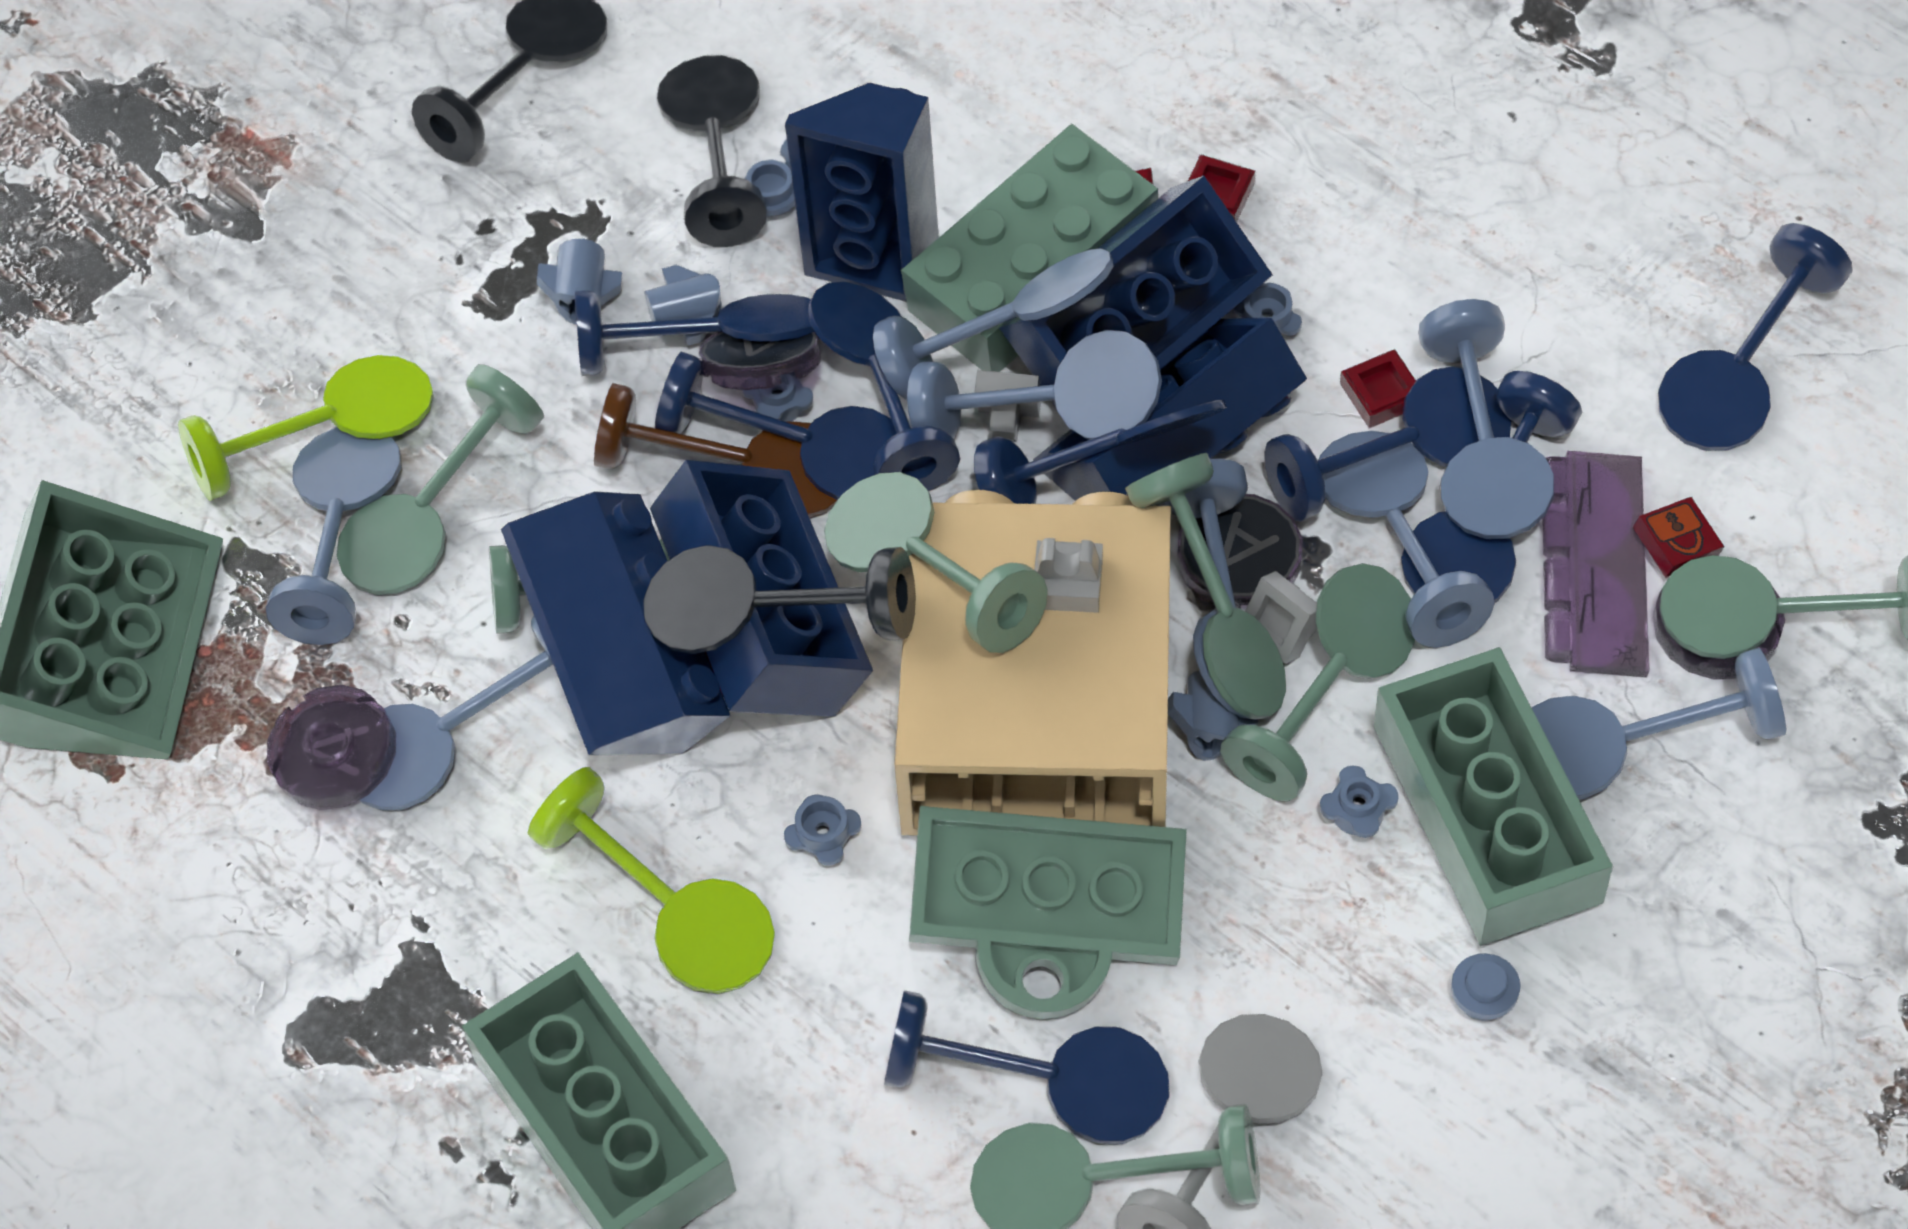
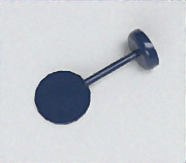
[1658,223,1853,451]
[807,281,960,491]
[575,290,815,376]
[655,352,897,501]
[1264,366,1511,522]
[1401,371,1582,603]
[974,400,1227,504]
[884,990,1169,1145]

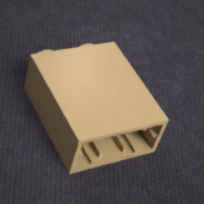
[895,490,1171,835]

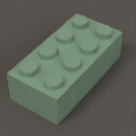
[901,123,1159,372]
[1374,647,1613,946]
[461,952,736,1229]

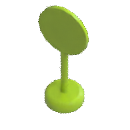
[178,355,433,501]
[527,767,775,994]

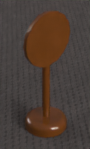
[594,383,838,518]

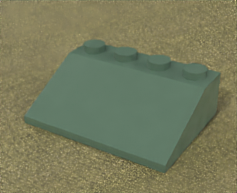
[0,480,224,760]

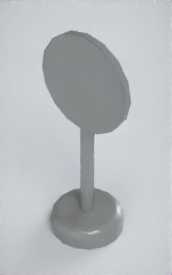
[1117,1014,1322,1229]

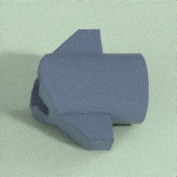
[537,239,622,324]
[644,265,722,346]
[1168,670,1258,761]

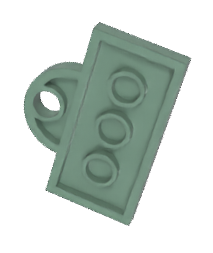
[909,806,1187,1019]

